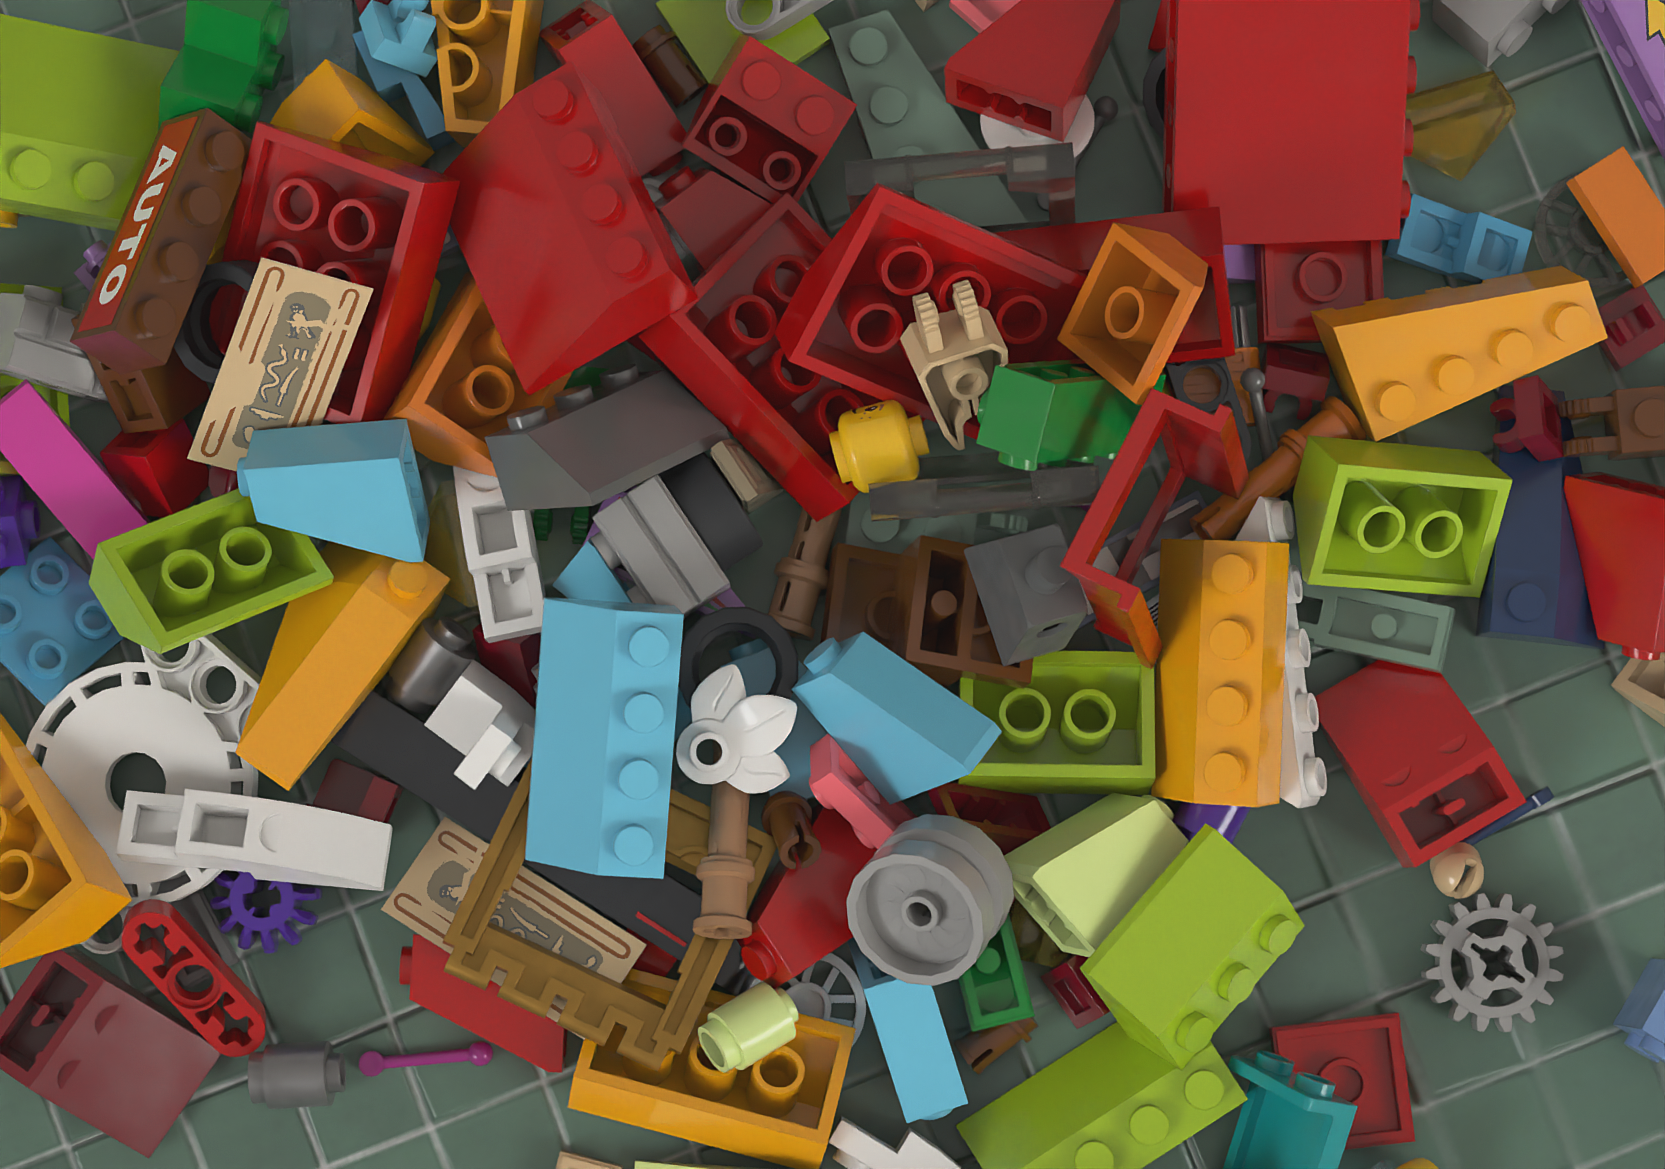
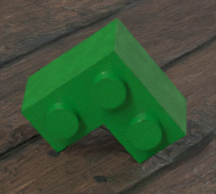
[158,0,289,133]

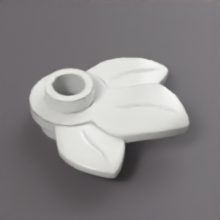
[676,664,797,793]

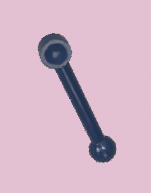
[1460,786,1554,846]

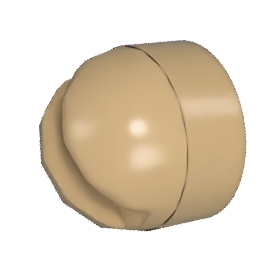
[1430,842,1484,899]

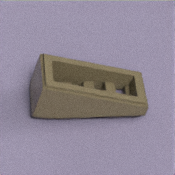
[710,438,784,515]

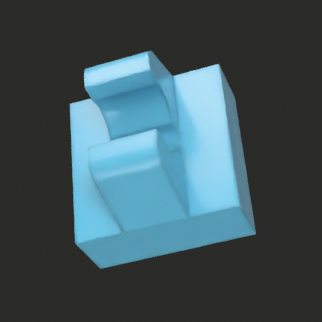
[359,0,438,77]

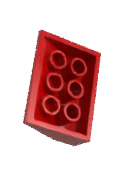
[442,61,698,395]
[209,122,460,424]
[774,182,1088,440]
[638,192,926,522]

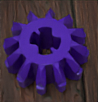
[210,871,322,954]

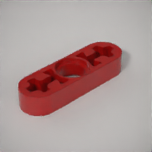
[122,899,266,1057]

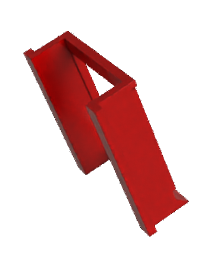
[1060,388,1249,669]

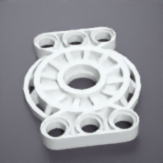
[26,634,262,954]

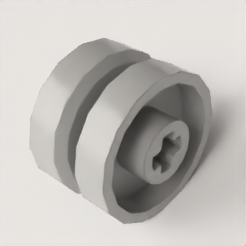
[846,814,1014,986]

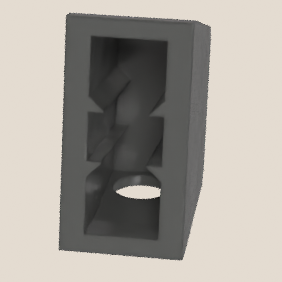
[964,523,1088,667]

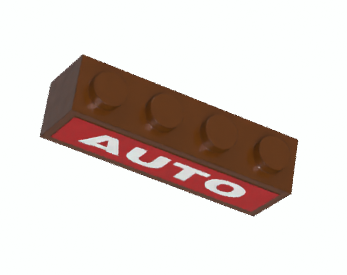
[70,108,252,375]

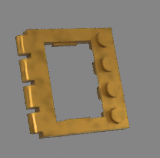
[443,758,777,1072]

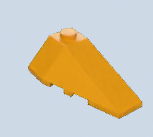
[207,59,435,265]
[235,541,450,791]
[0,713,133,968]

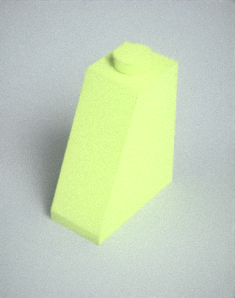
[1004,793,1189,957]

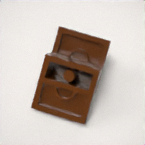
[820,535,1034,689]

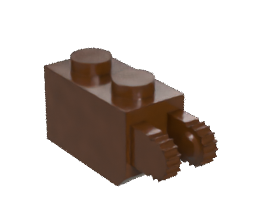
[1558,386,1665,461]

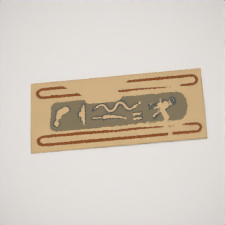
[187,257,373,471]
[381,817,646,1040]

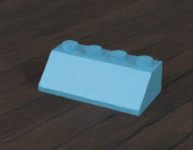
[525,597,684,879]

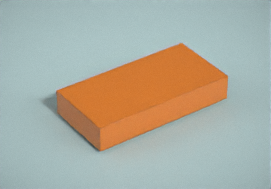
[1566,146,1665,289]

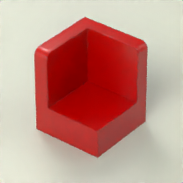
[99,419,209,517]

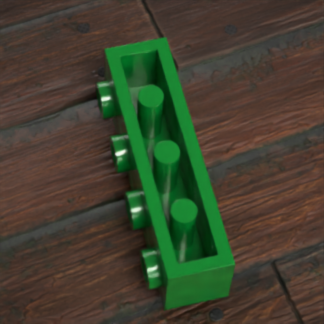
[976,359,1166,471]

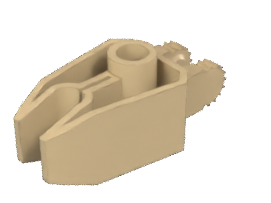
[900,280,1008,451]

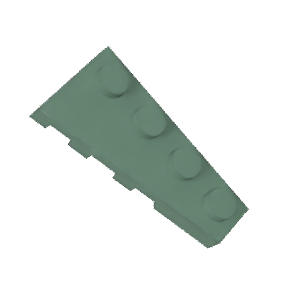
[828,9,1030,233]

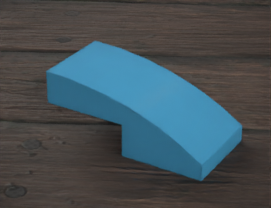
[352,30,456,151]
[1385,194,1533,284]

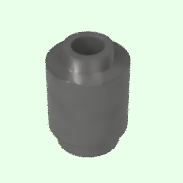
[385,616,476,714]
[248,1041,346,1109]

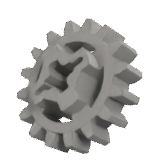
[1421,893,1564,1032]

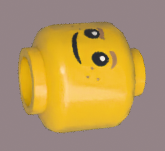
[829,400,930,493]

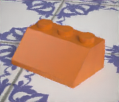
[382,270,573,477]

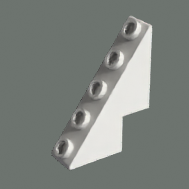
[1235,496,1327,808]

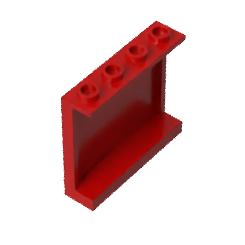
[1162,0,1420,245]

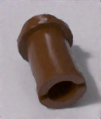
[632,24,708,109]
[761,791,821,869]
[953,1017,1039,1075]

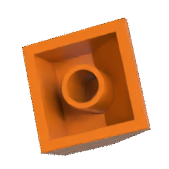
[1057,222,1208,405]

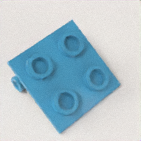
[0,536,125,706]

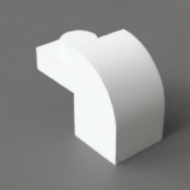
[424,659,535,790]

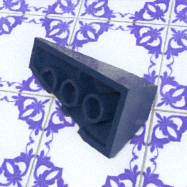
[1476,385,1605,650]

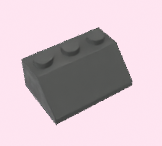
[485,364,730,511]

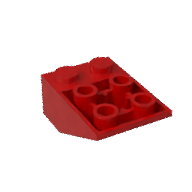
[1315,660,1527,868]

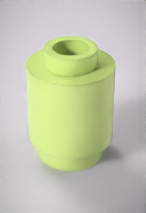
[697,982,799,1073]

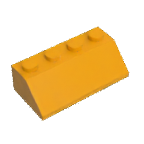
[1151,538,1289,807]
[567,968,856,1169]

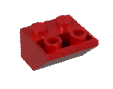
[681,35,857,204]

